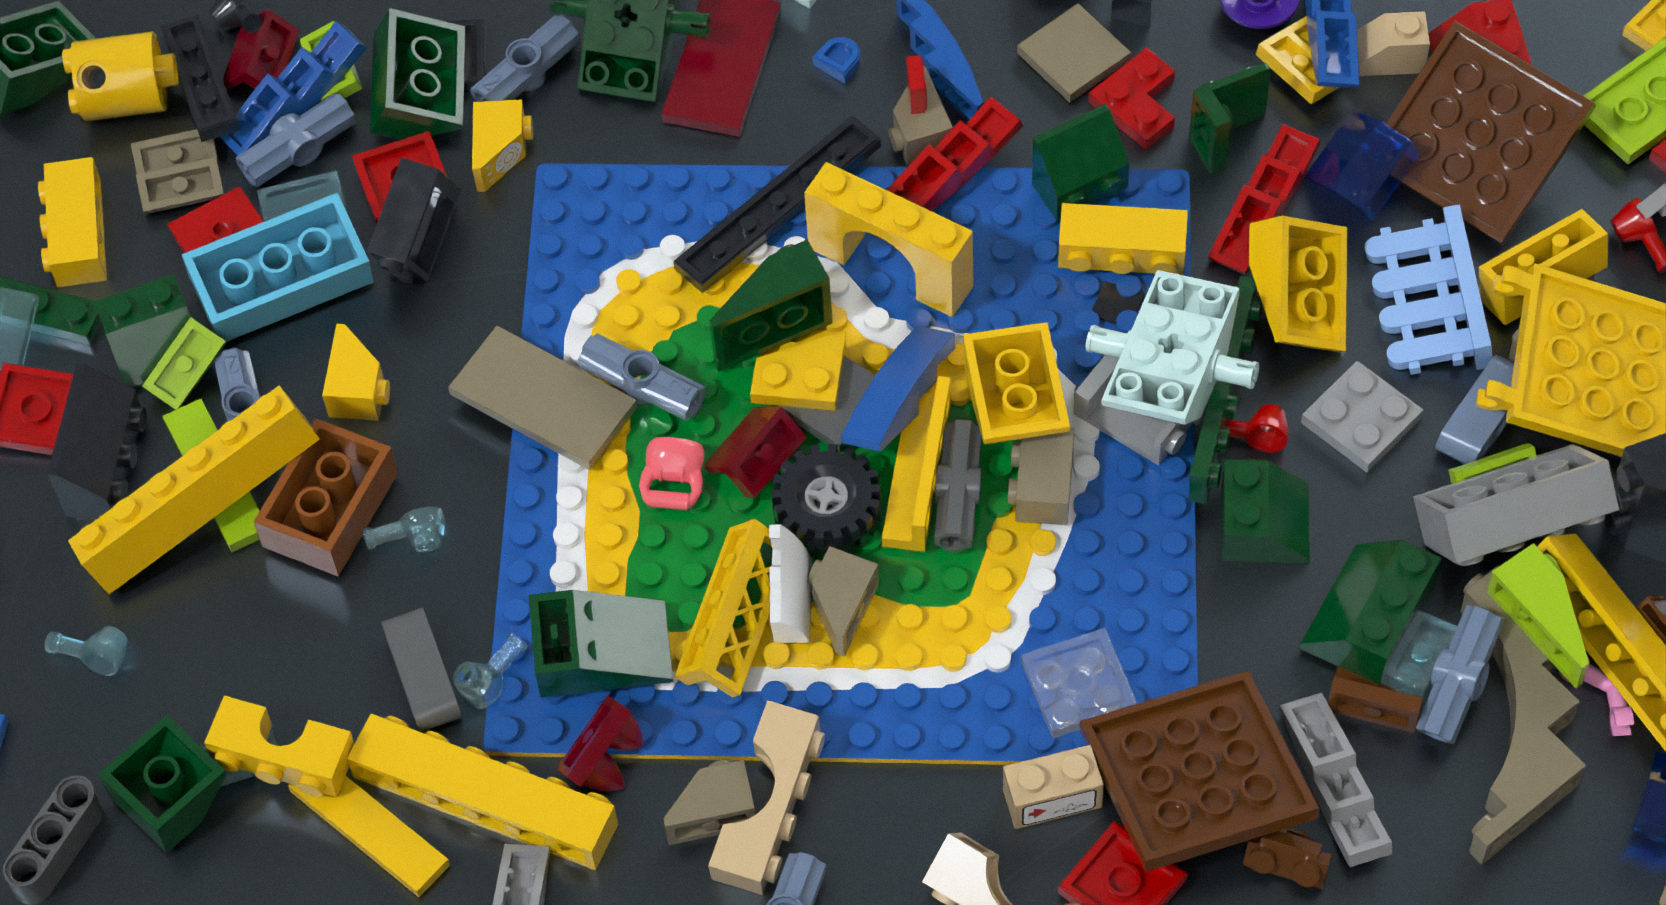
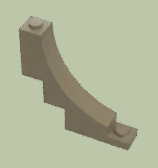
[1461,566,1586,865]

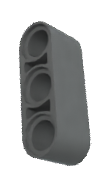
[381,607,462,732]
[3,775,104,905]

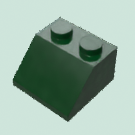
[1032,104,1130,221]
[94,274,190,391]
[1221,459,1310,563]
[98,714,227,853]

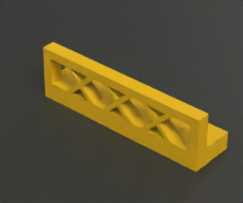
[882,376,951,552]
[674,519,772,698]

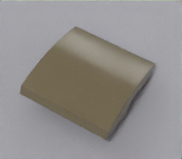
[131,129,224,214]

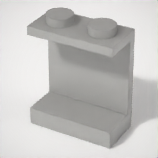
[1074,355,1208,466]

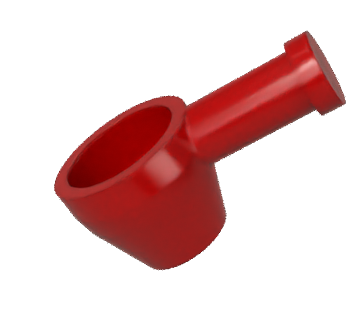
[1611,197,1666,273]
[1225,404,1289,453]

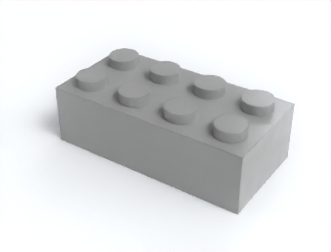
[1413,444,1619,566]

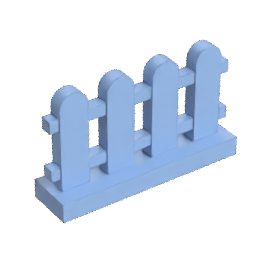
[1365,204,1493,375]

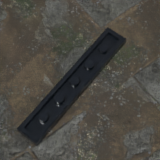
[673,115,881,294]

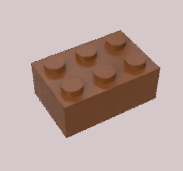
[254,418,398,577]

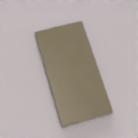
[448,326,637,470]

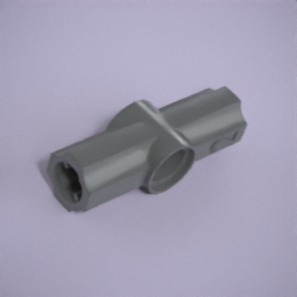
[934,419,982,552]

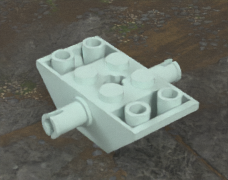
[1086,270,1259,425]

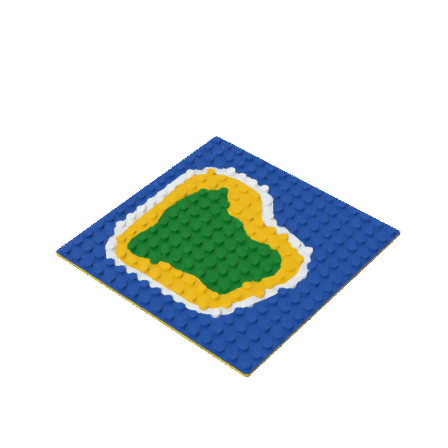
[483,164,1198,765]

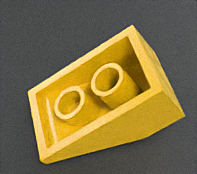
[1249,215,1347,353]
[963,322,1070,444]

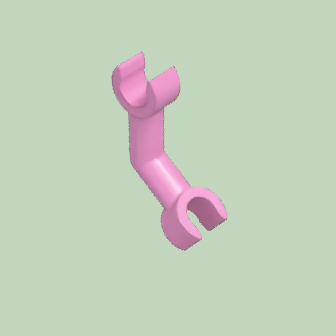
[1559,656,1634,736]

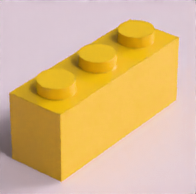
[38,157,107,287]
[1058,203,1188,275]
[1479,209,1608,325]

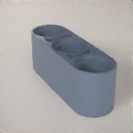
[1435,354,1514,464]

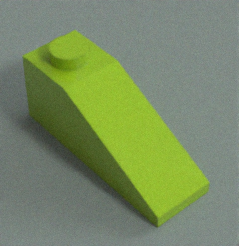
[1487,543,1589,688]

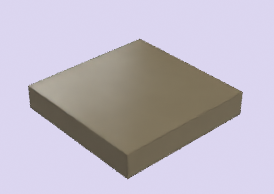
[1017,3,1131,103]

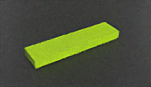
[162,399,260,553]

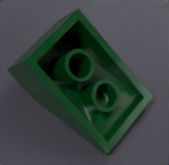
[0,0,96,115]
[709,240,832,372]

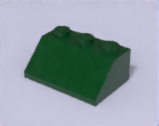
[370,8,465,140]
[1299,540,1442,685]

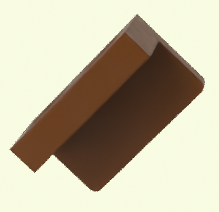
[1328,666,1426,733]

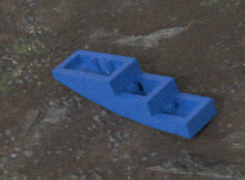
[896,0,983,121]
[1305,0,1359,88]
[220,21,367,156]
[841,326,955,451]

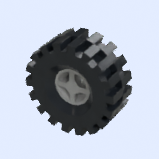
[771,444,882,559]

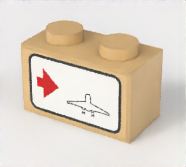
[1003,745,1104,829]

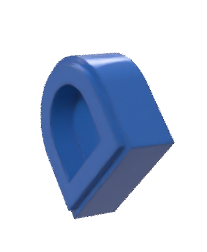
[812,37,861,84]

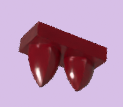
[556,695,644,791]

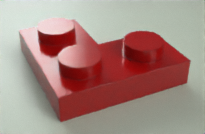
[1089,47,1175,150]

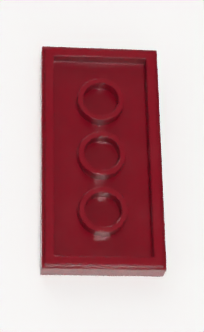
[661,0,781,137]

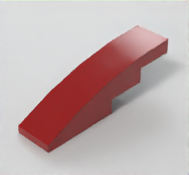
[887,97,1023,211]
[1208,124,1321,275]

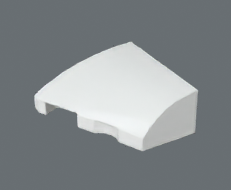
[769,525,812,643]

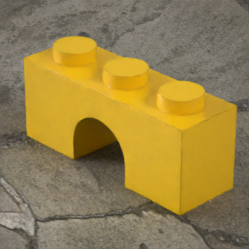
[204,695,354,797]

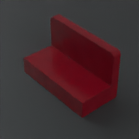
[223,9,300,91]
[704,406,807,498]

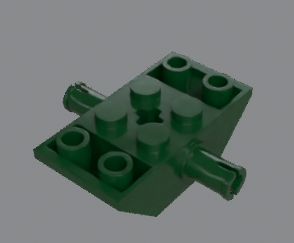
[549,0,712,102]

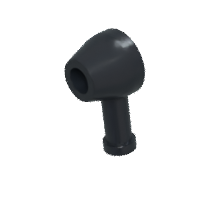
[209,0,262,33]

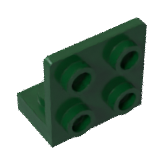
[1189,63,1271,174]

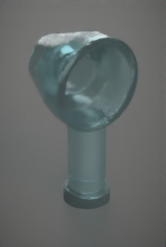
[363,507,445,552]
[45,626,128,676]
[453,632,528,709]

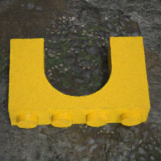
[804,162,973,317]

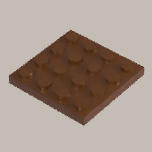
[1363,20,1596,246]
[1080,671,1319,872]

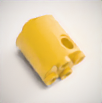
[62,31,179,122]

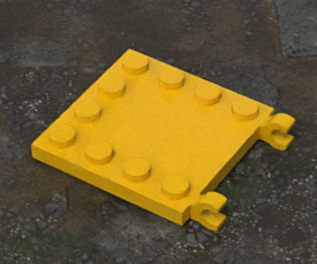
[1476,263,1666,457]

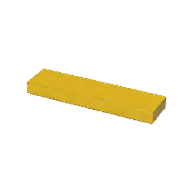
[288,776,450,897]

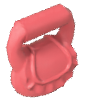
[639,437,704,511]

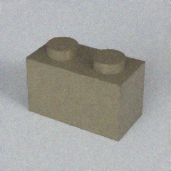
[1008,428,1074,525]

